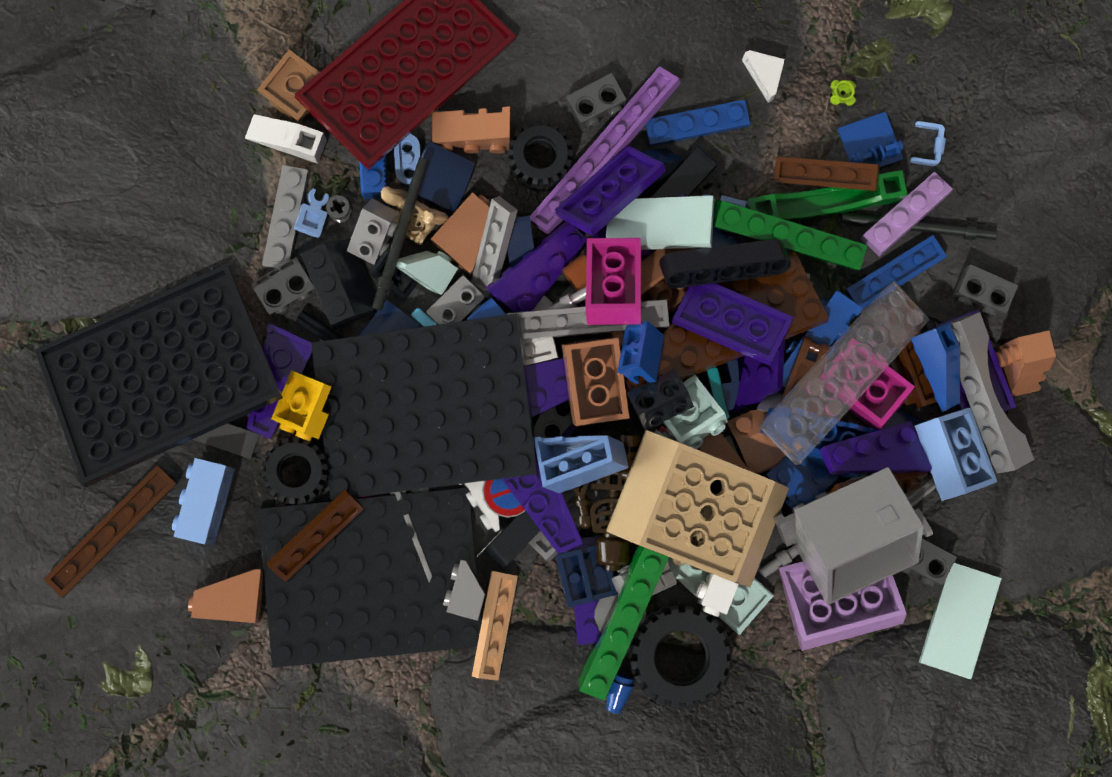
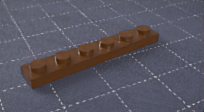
[43,465,177,598]

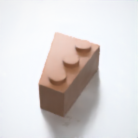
[432,106,511,154]
[995,330,1056,397]

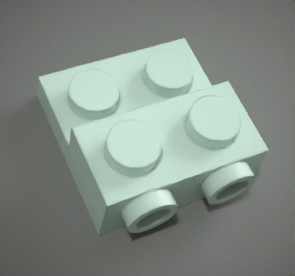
[663,375,728,449]

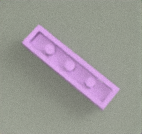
[861,172,953,257]

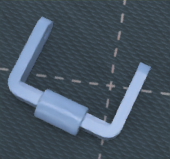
[910,121,946,166]

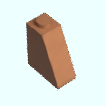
[431,192,491,277]
[188,569,264,623]

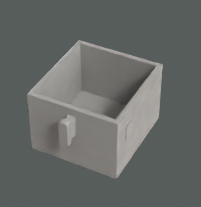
[794,467,933,605]

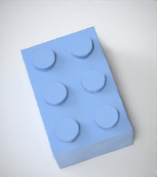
[915,408,997,501]
[172,458,235,545]

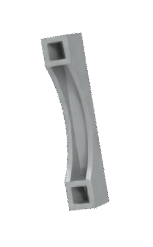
[950,312,1034,474]

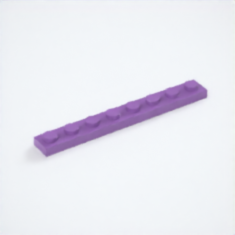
[530,66,681,235]

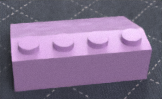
[779,561,906,651]

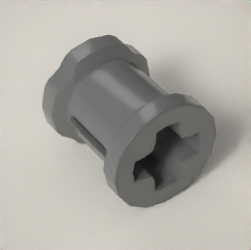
[326,195,352,223]

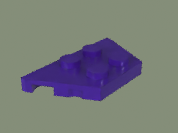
[730,340,785,414]

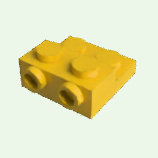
[271,370,331,441]

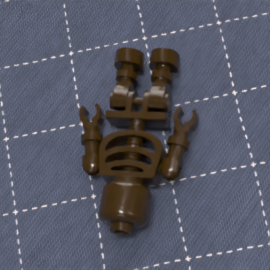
[573,433,640,571]

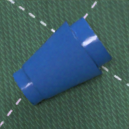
[606,672,635,714]

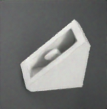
[742,50,785,103]

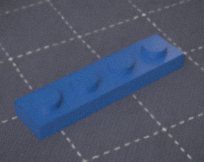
[645,100,750,147]
[845,235,947,310]

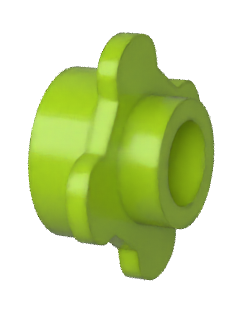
[830,80,856,106]

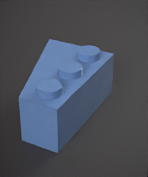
[534,436,629,493]

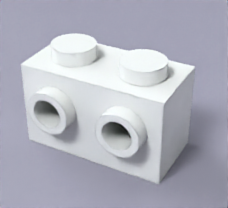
[695,573,738,617]

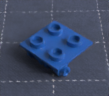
[838,112,904,167]

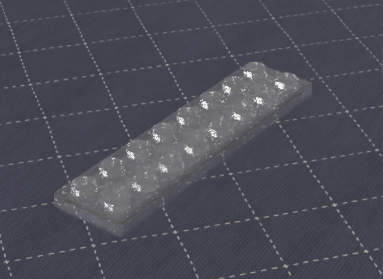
[759,281,930,465]

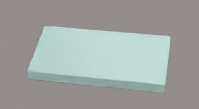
[606,196,715,250]
[668,557,774,635]
[919,563,1001,679]

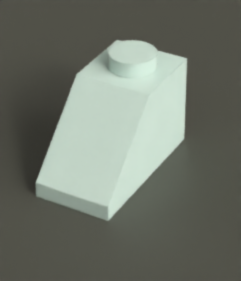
[396,251,458,295]

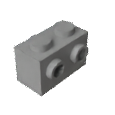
[347,199,400,265]
[426,276,486,325]

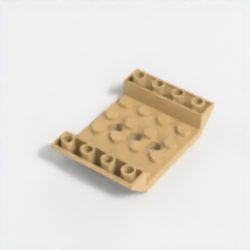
[606,430,789,587]

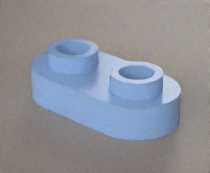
[394,134,421,186]

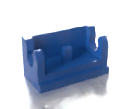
[617,321,664,384]

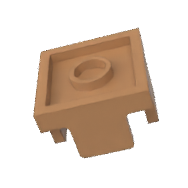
[257,50,320,123]

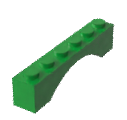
[745,170,907,222]
[713,200,868,270]
[578,545,669,701]

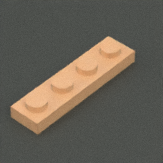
[472,571,518,681]

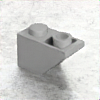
[443,560,485,621]

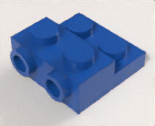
[764,450,839,513]

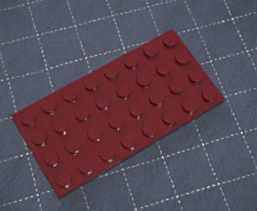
[295,0,516,170]

